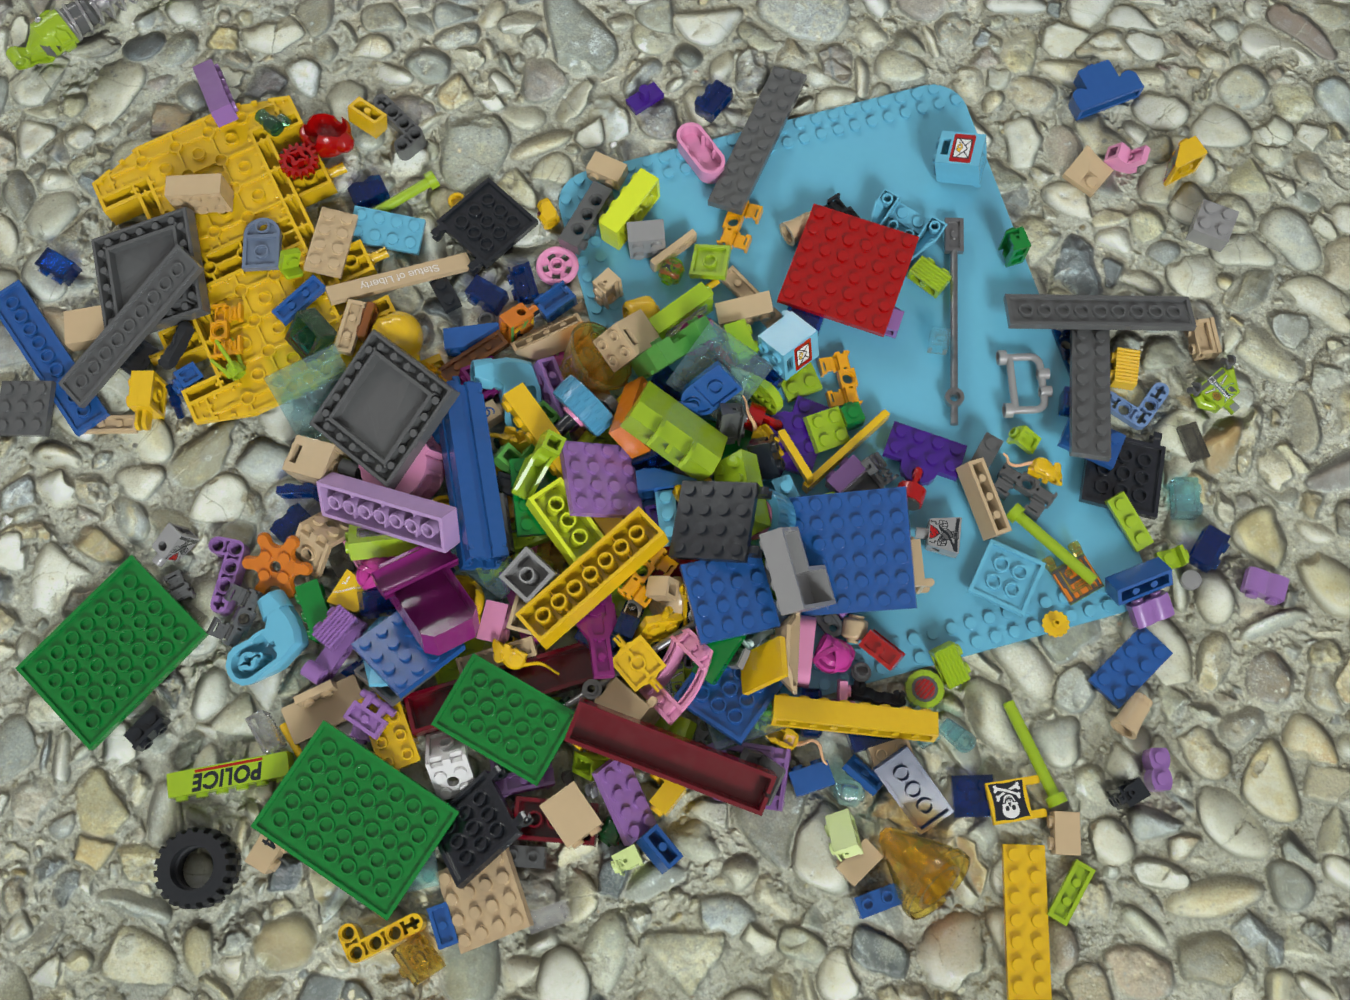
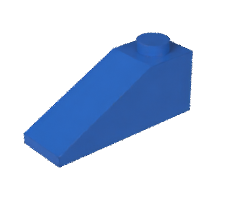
[443,322,499,357]
[635,468,697,500]

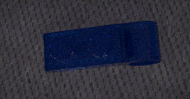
[276,483,320,503]

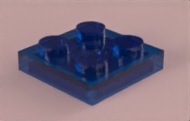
[950,774,993,818]

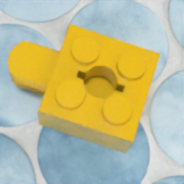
[126,370,169,431]

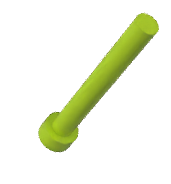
[372,170,440,212]
[1006,503,1098,585]
[1003,700,1068,809]

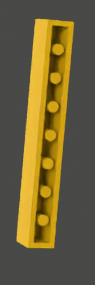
[771,693,939,743]

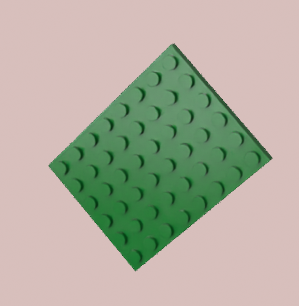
[15,555,209,751]
[250,720,460,921]

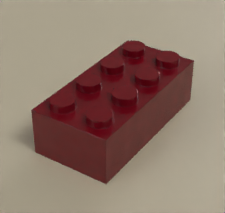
[514,796,600,847]

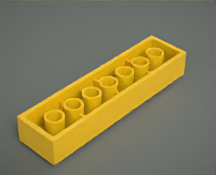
[515,506,669,650]

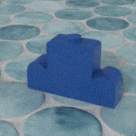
[1068,60,1144,121]

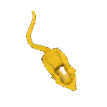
[490,426,530,453]
[492,638,560,675]

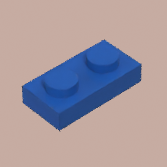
[842,754,883,796]
[427,902,459,950]

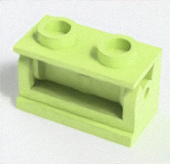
[824,808,864,862]
[610,844,645,876]

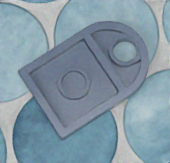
[242,218,282,272]

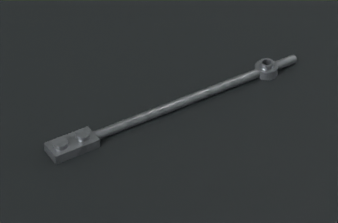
[944,217,964,426]
[565,566,771,709]

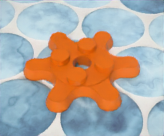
[242,532,313,599]

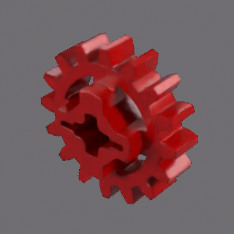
[278,142,320,180]

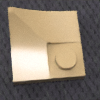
[1062,145,1114,198]

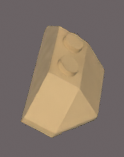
[510,313,584,361]
[770,612,801,695]

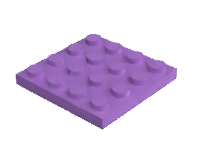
[560,441,643,519]

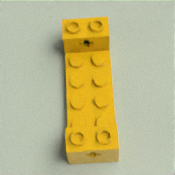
[572,744,687,817]

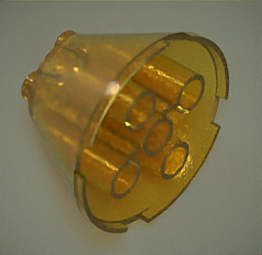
[559,322,632,392]

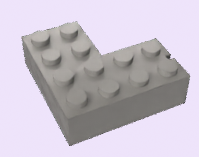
[759,527,836,616]

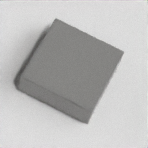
[728,648,751,670]

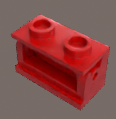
[858,629,905,671]

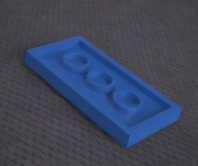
[1087,627,1173,709]

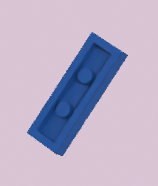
[271,275,326,326]

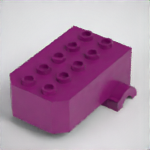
[371,546,480,655]

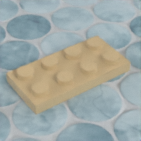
[304,207,358,279]

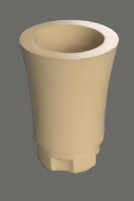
[779,211,811,246]
[1110,692,1153,739]

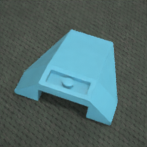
[870,188,948,261]

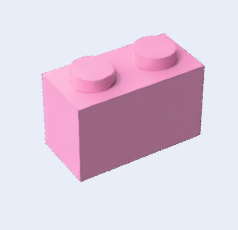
[476,599,512,644]

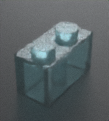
[1168,477,1203,520]

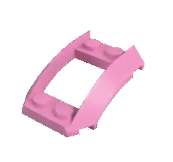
[638,628,714,725]

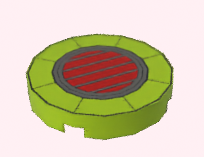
[904,669,945,709]

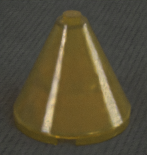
[879,827,970,920]

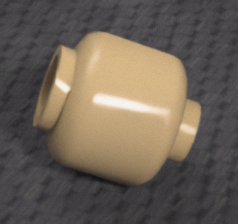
[841,614,869,644]

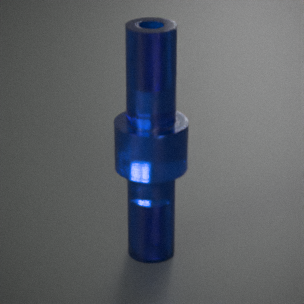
[166,384,185,419]

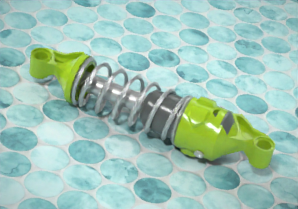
[6,0,138,70]

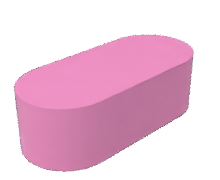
[676,122,725,184]
[798,615,816,688]

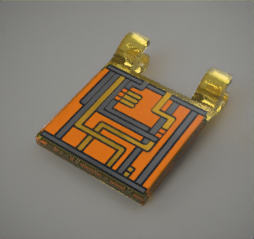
[1042,541,1104,606]

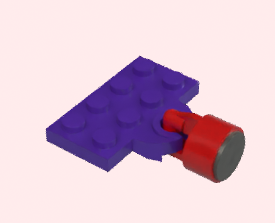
[743,396,830,476]
[882,421,967,511]

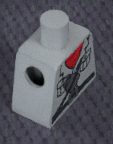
[915,517,962,558]
[152,523,200,567]

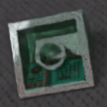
[284,308,337,364]

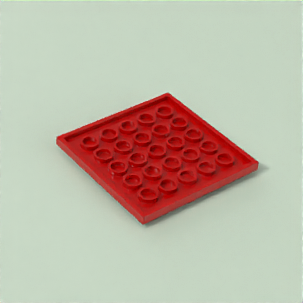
[777,204,919,337]

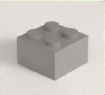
[1185,199,1239,252]
[627,219,666,260]
[499,547,559,603]

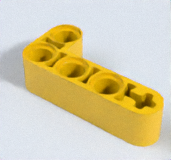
[338,913,427,963]

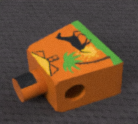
[499,303,540,345]

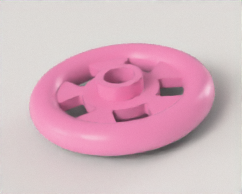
[536,246,579,286]

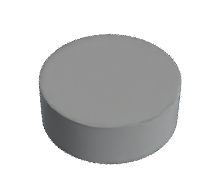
[1180,570,1202,591]

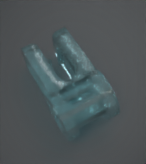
[939,718,976,753]

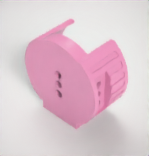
[358,436,445,499]

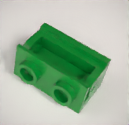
[998,226,1031,268]

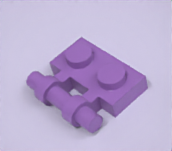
[343,689,397,740]

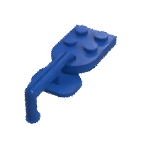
[678,361,743,416]

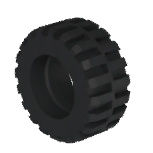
[153,827,242,909]

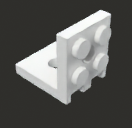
[425,731,475,800]

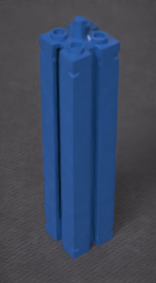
[438,376,509,571]

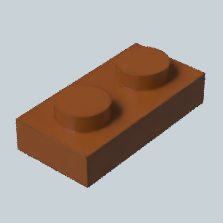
[356,302,379,343]

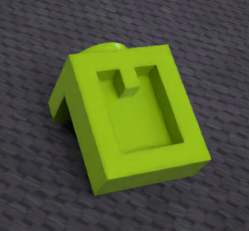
[278,247,304,280]
[1006,425,1042,455]
[1154,544,1189,570]

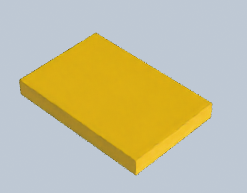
[741,636,788,695]

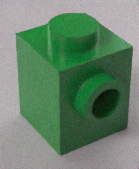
[840,401,865,431]

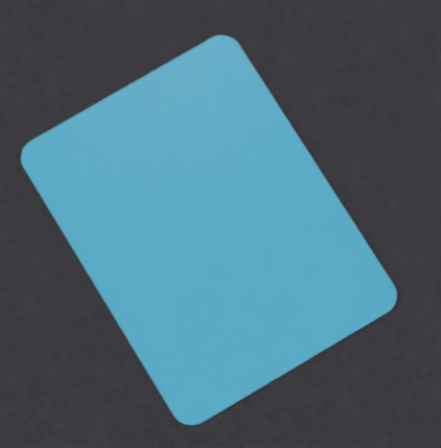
[559,84,1143,703]

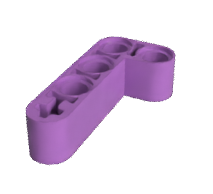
[208,536,251,617]
[300,613,368,685]

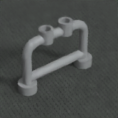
[996,350,1053,418]

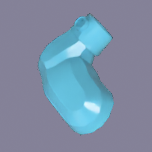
[470,357,542,431]
[226,590,309,686]

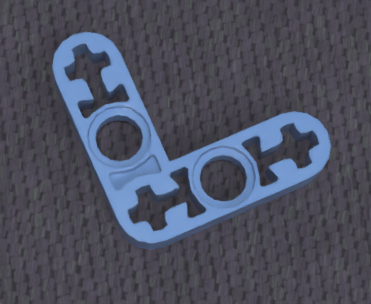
[1110,383,1169,430]

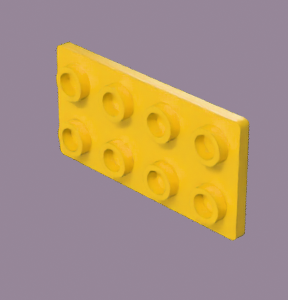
[357,692,421,770]

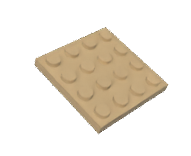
[436,847,534,954]

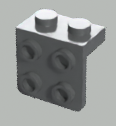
[739,748,786,806]

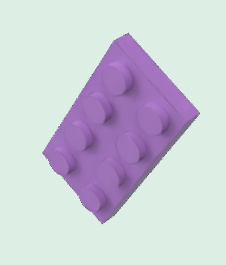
[592,759,657,846]

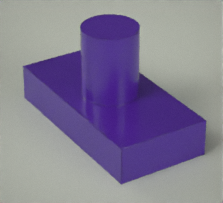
[626,82,664,115]

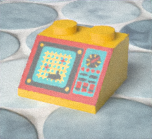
[1163,136,1208,186]

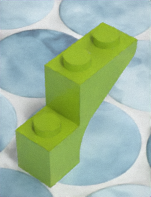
[511,429,567,501]

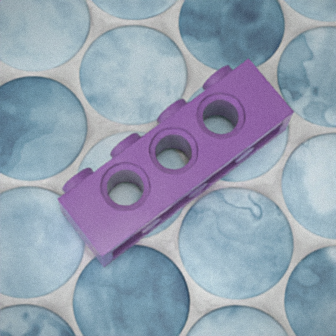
[533,356,580,433]

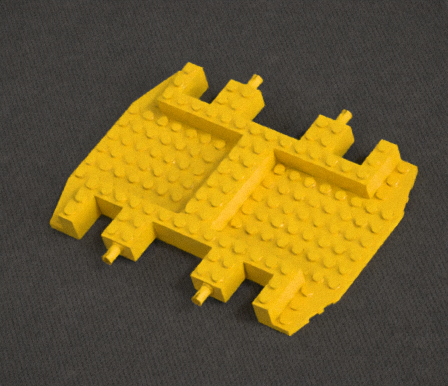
[92,95,396,425]

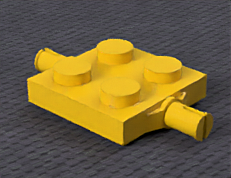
[632,606,684,645]
[612,634,667,693]

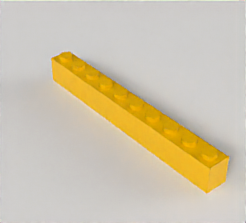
[501,382,623,536]

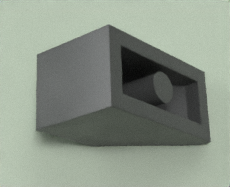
[970,432,1004,469]

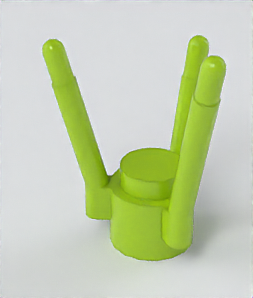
[210,337,247,380]

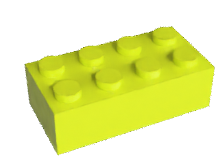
[599,168,660,250]
[525,477,604,565]

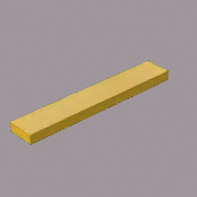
[802,409,890,494]

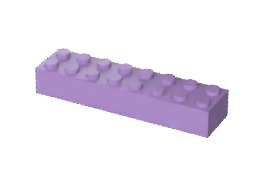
[316,472,460,553]

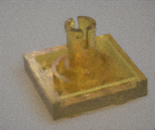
[537,541,567,575]
[391,931,446,987]

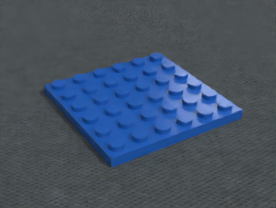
[789,486,917,616]

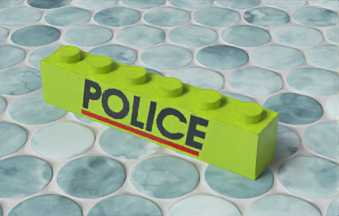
[166,751,294,802]

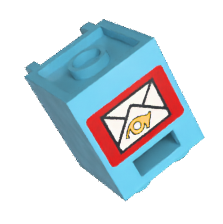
[932,130,987,188]
[758,310,819,381]

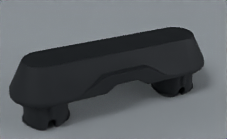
[158,321,194,370]
[851,680,907,708]

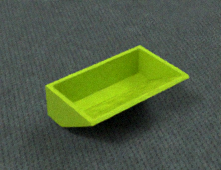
[620,381,728,481]

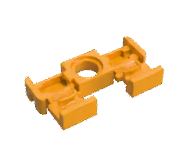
[716,201,763,254]
[210,302,244,361]
[817,350,863,408]
[617,547,679,610]

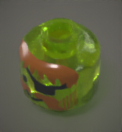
[658,257,685,286]

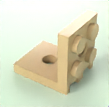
[295,512,349,579]

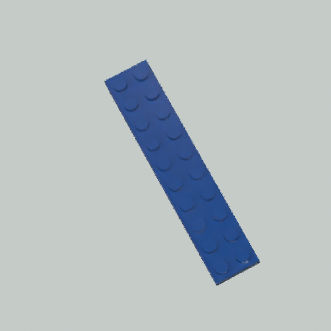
[0,280,110,437]

